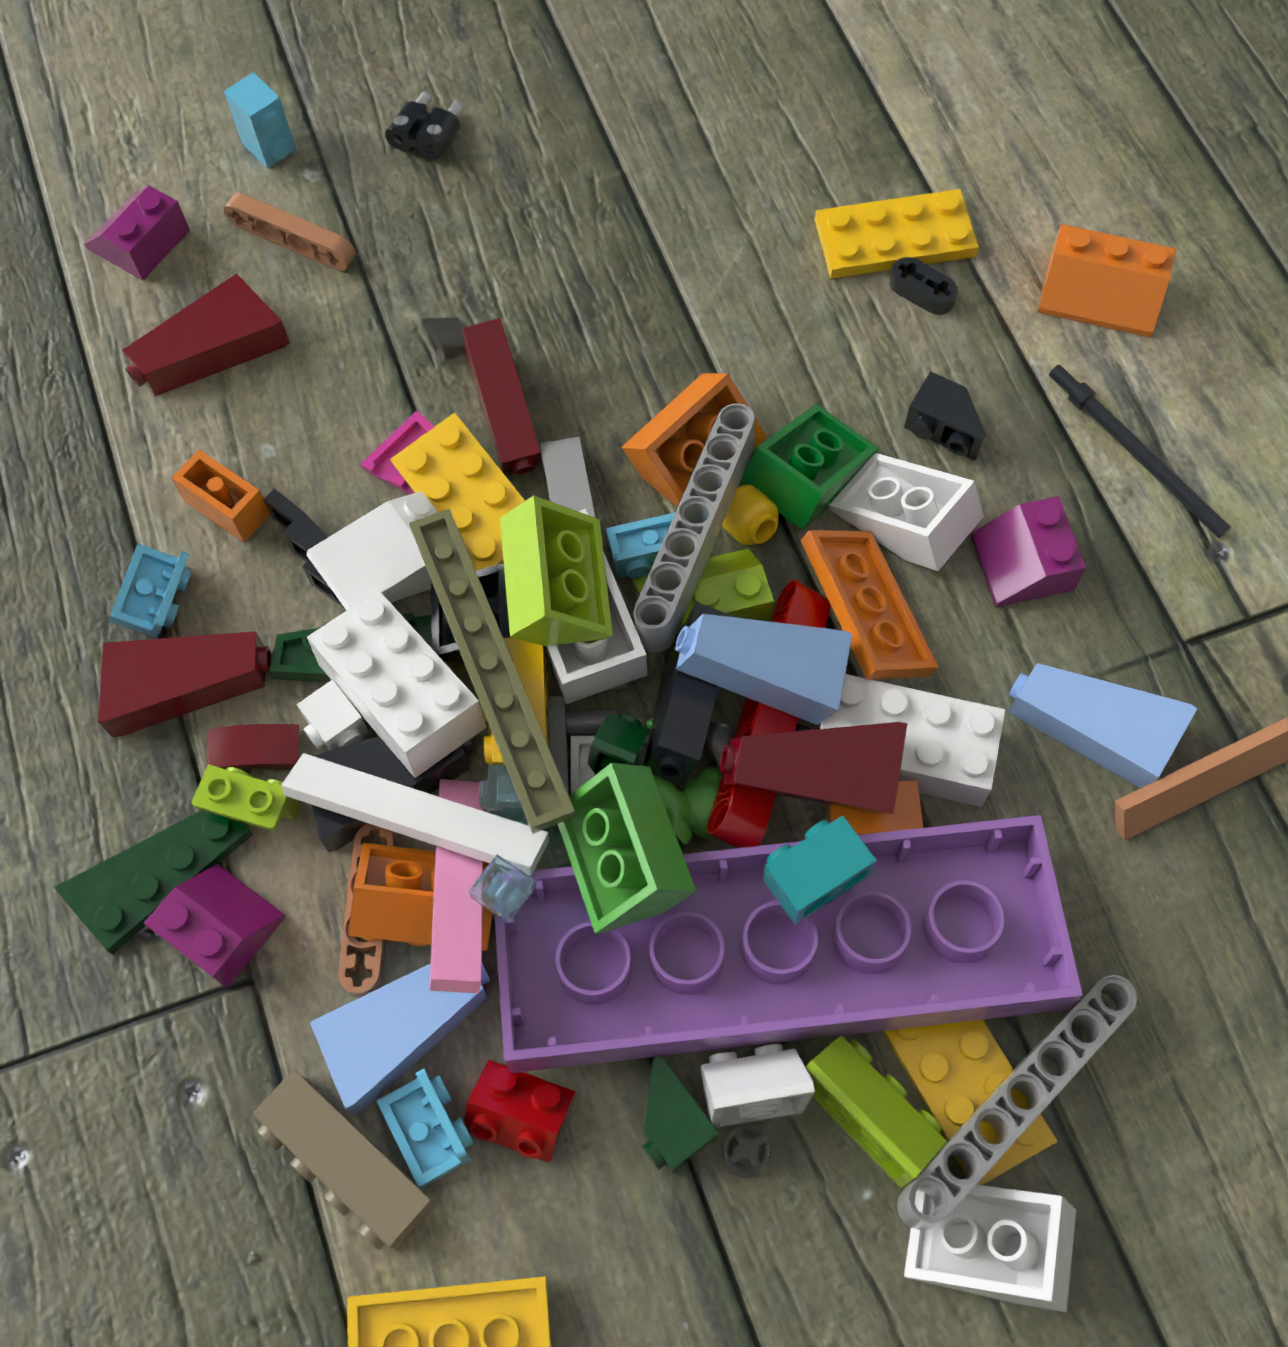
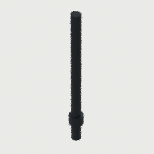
[1049,364,1231,539]

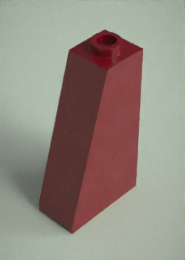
[122,273,290,396]
[462,318,541,475]
[98,631,272,737]
[720,722,908,815]

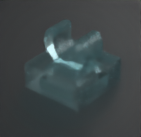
[468,854,537,923]

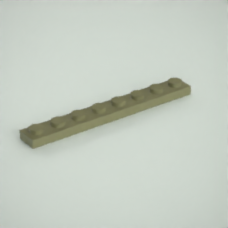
[409,508,576,834]

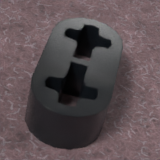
[890,257,958,315]

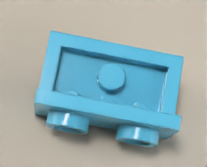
[606,512,685,578]
[108,543,192,638]
[377,1069,474,1189]

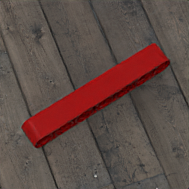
[707,579,831,848]

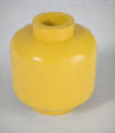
[722,485,779,546]

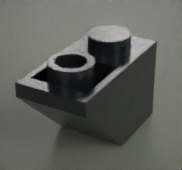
[904,371,986,461]

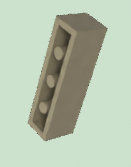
[252,1069,437,1250]

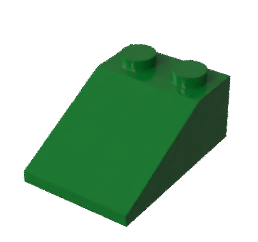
[740,403,879,530]

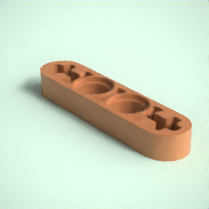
[223,193,356,271]
[338,823,397,998]

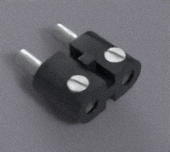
[385,92,464,160]

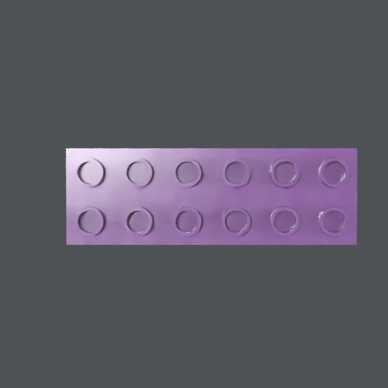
[492,815,1083,1073]

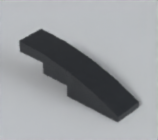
[263,488,345,609]

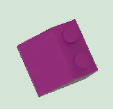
[84,185,190,281]
[971,496,1086,607]
[144,864,286,988]

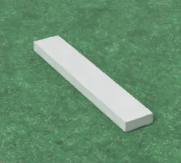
[281,753,549,877]

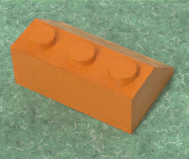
[1038,224,1176,338]
[621,373,767,508]
[348,843,496,951]

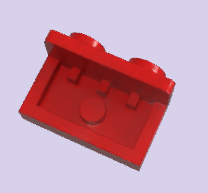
[464,1059,576,1163]

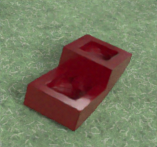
[206,724,299,774]

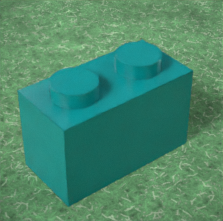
[763,815,877,925]

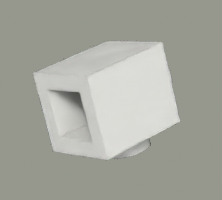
[297,680,369,751]

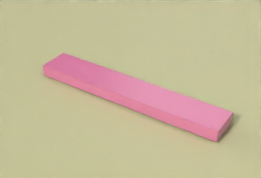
[429,779,483,994]

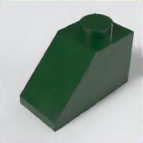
[587,713,649,775]
[642,1055,719,1175]

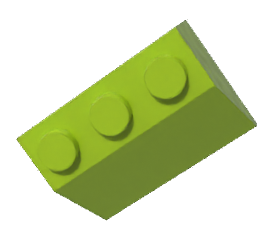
[500,495,613,646]
[630,548,774,648]
[805,1035,947,1188]

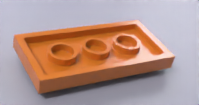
[800,530,939,680]

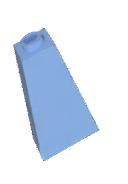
[675,614,852,725]
[1008,663,1198,788]
[310,962,490,1115]

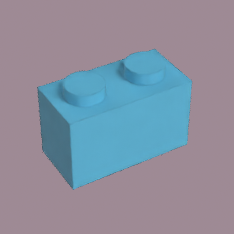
[224,72,296,168]

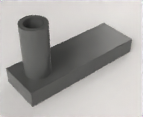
[548,696,618,834]

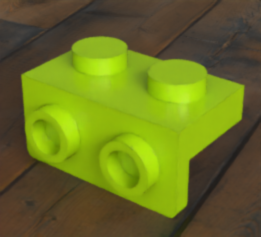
[192,764,302,831]

